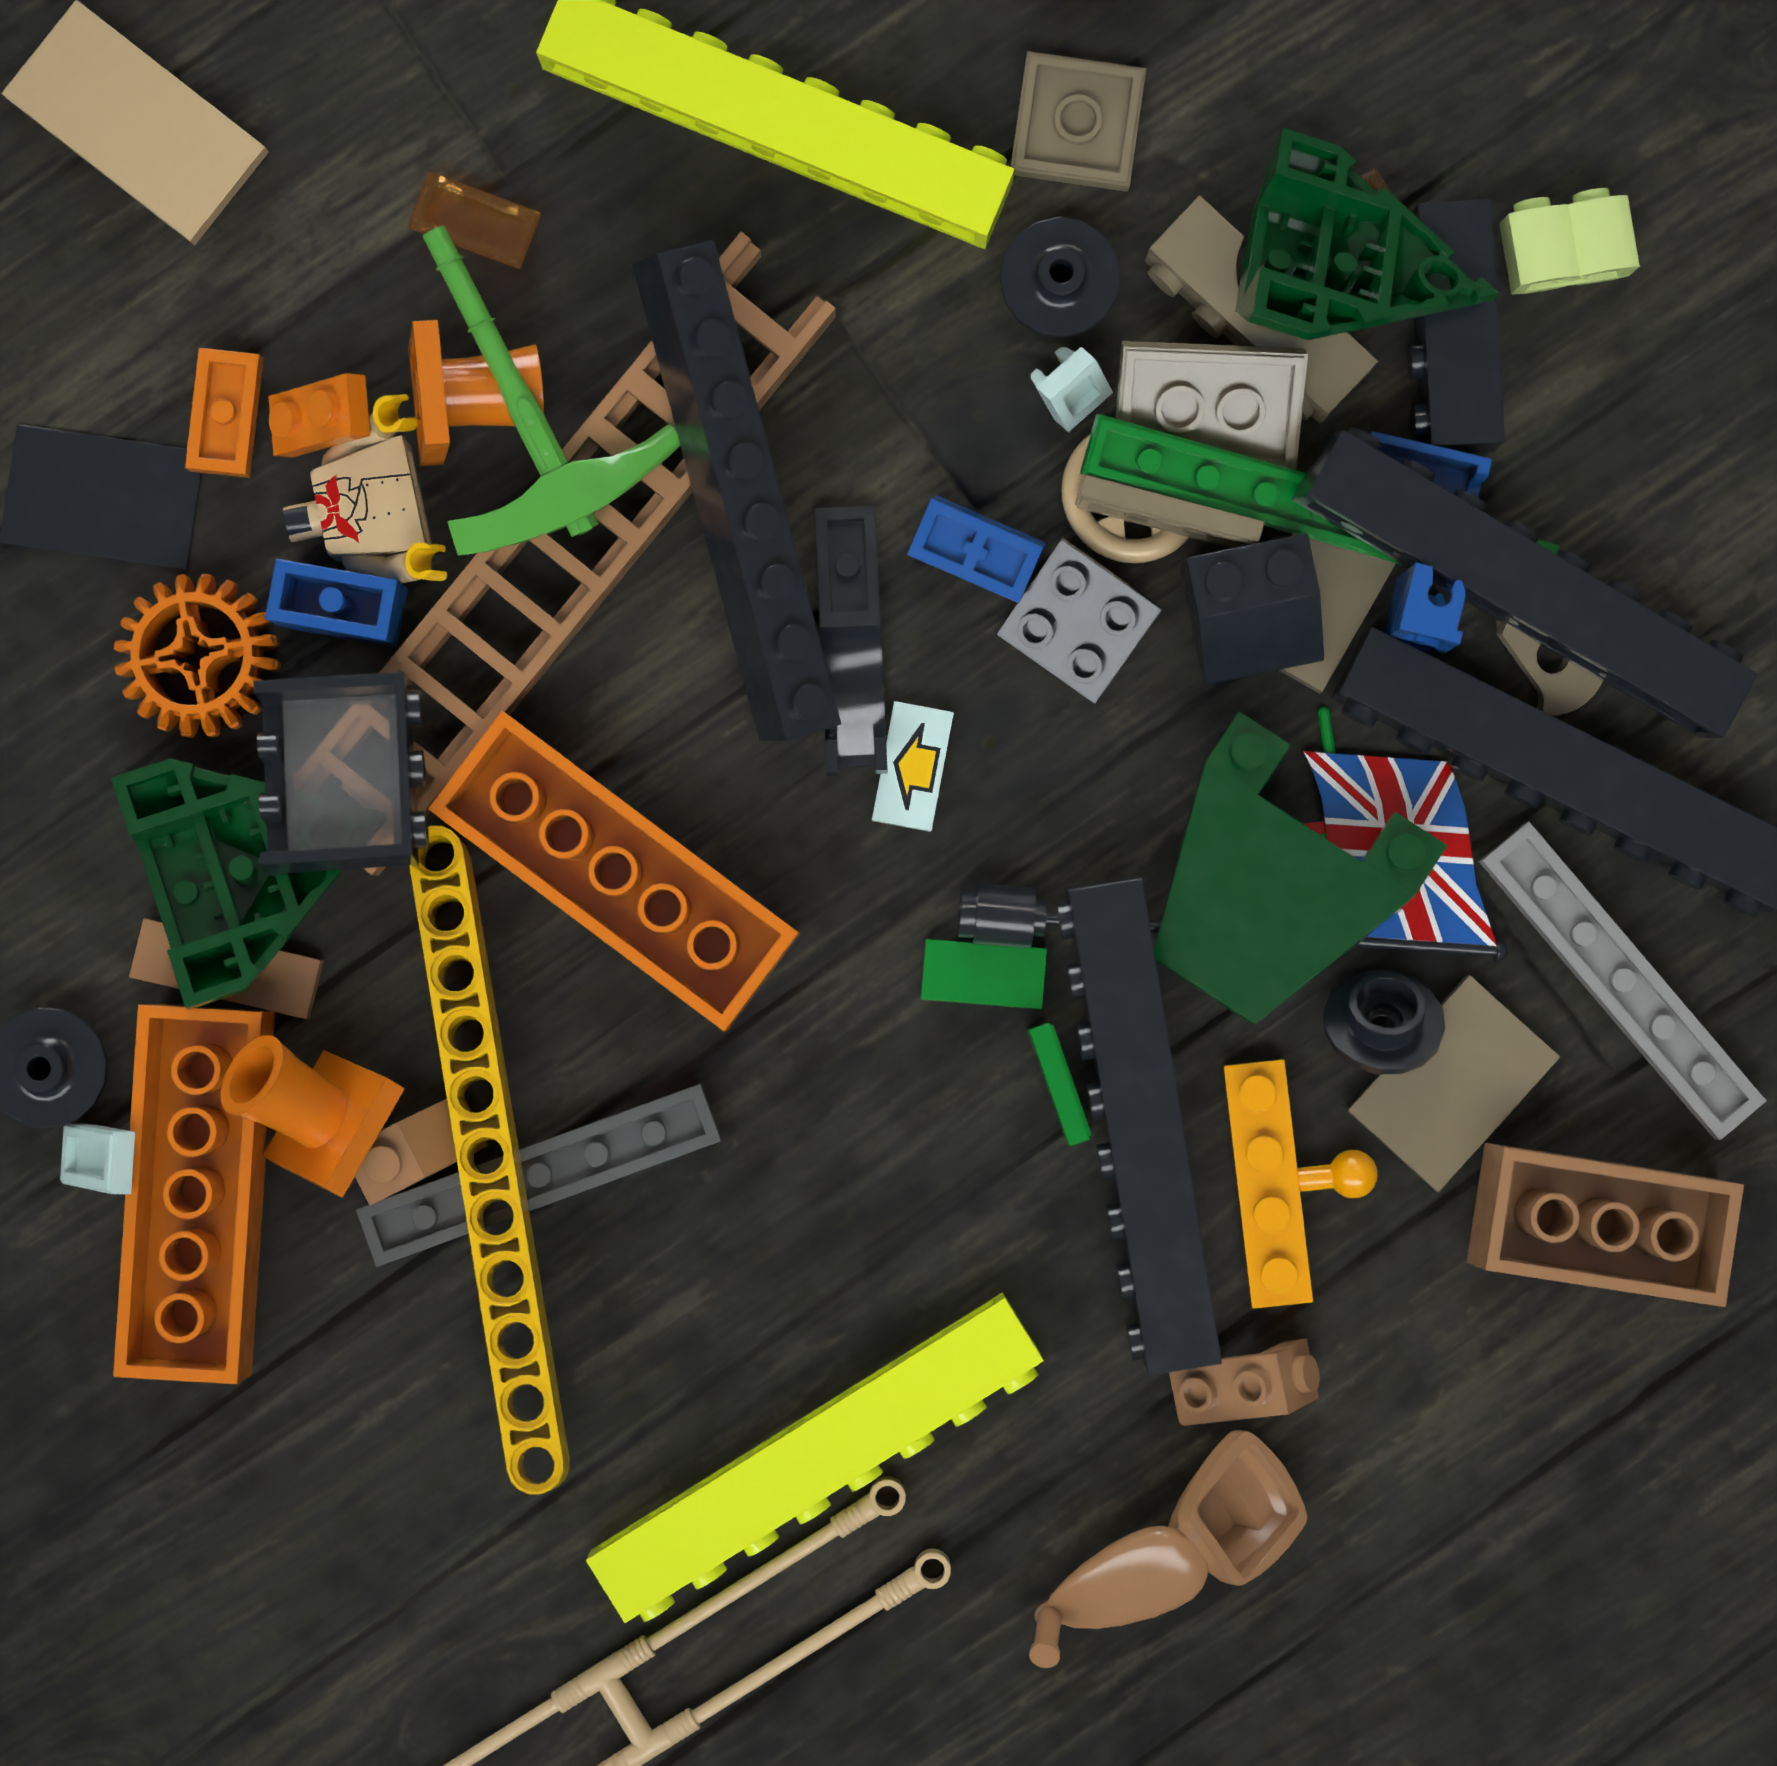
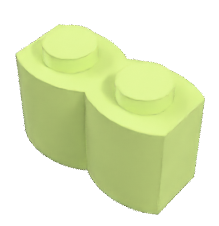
[1499,188,1640,294]

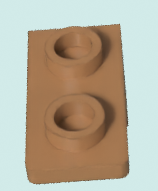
[1169,1338,1320,1426]

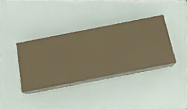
[1075,475,1264,549]

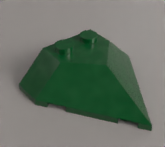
[1235,128,1499,341]
[111,758,387,1010]

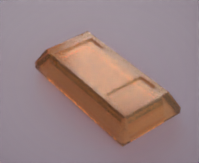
[407,171,541,270]

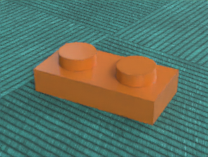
[185,348,264,478]
[268,373,370,458]

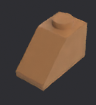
[355,1097,489,1206]

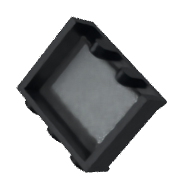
[254,672,429,876]

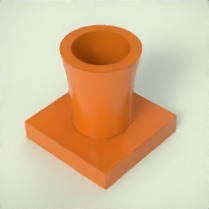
[408,320,544,466]
[221,1035,405,1198]

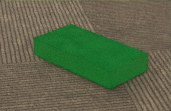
[921,939,1047,1009]
[1027,1022,1091,1146]

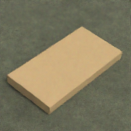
[1,0,269,246]

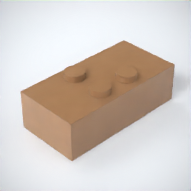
[1466,1143,1744,1307]

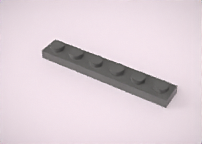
[356,1083,722,1267]

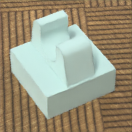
[1031,347,1113,432]

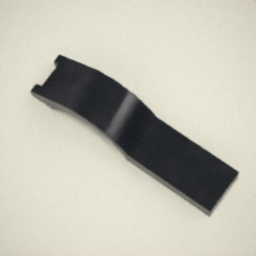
[815,506,888,776]

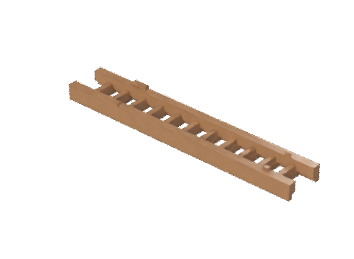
[295,232,836,876]

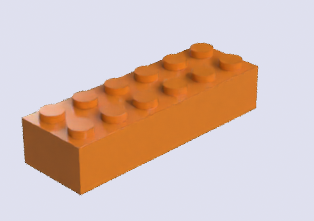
[428,711,800,1031]
[113,1004,276,1384]

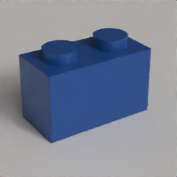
[265,559,408,648]

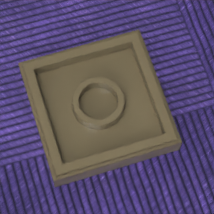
[1011,51,1146,192]

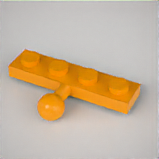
[1224,1059,1378,1309]

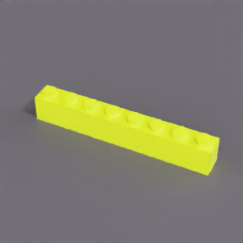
[536,0,1015,249]
[586,1292,1044,1623]

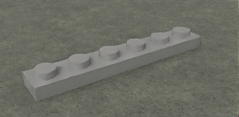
[1478,821,1766,1140]

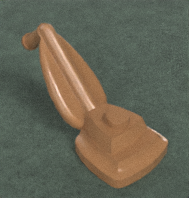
[1029,1430,1307,1668]

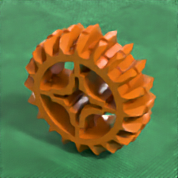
[114,574,281,738]

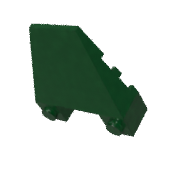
[1154,712,1448,1026]

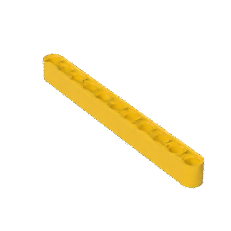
[409,826,570,1494]

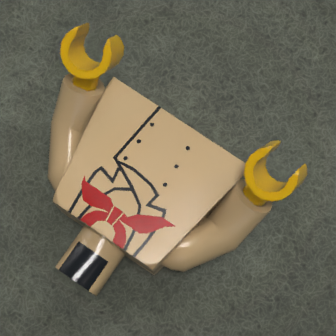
[283,394,447,583]

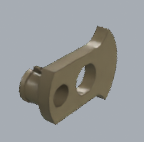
[1496,620,1603,716]

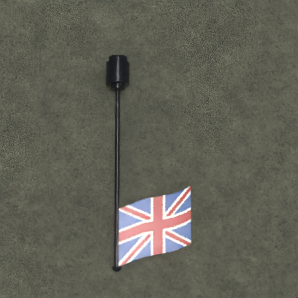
[957,751,1508,963]

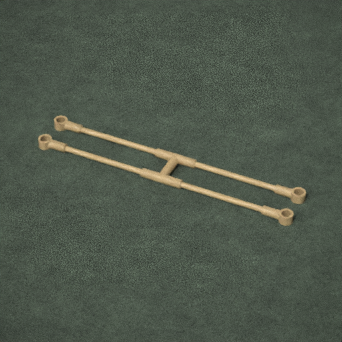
[443,1476,951,1766]

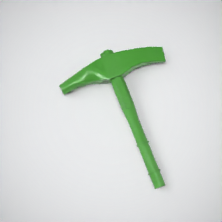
[422,225,680,556]

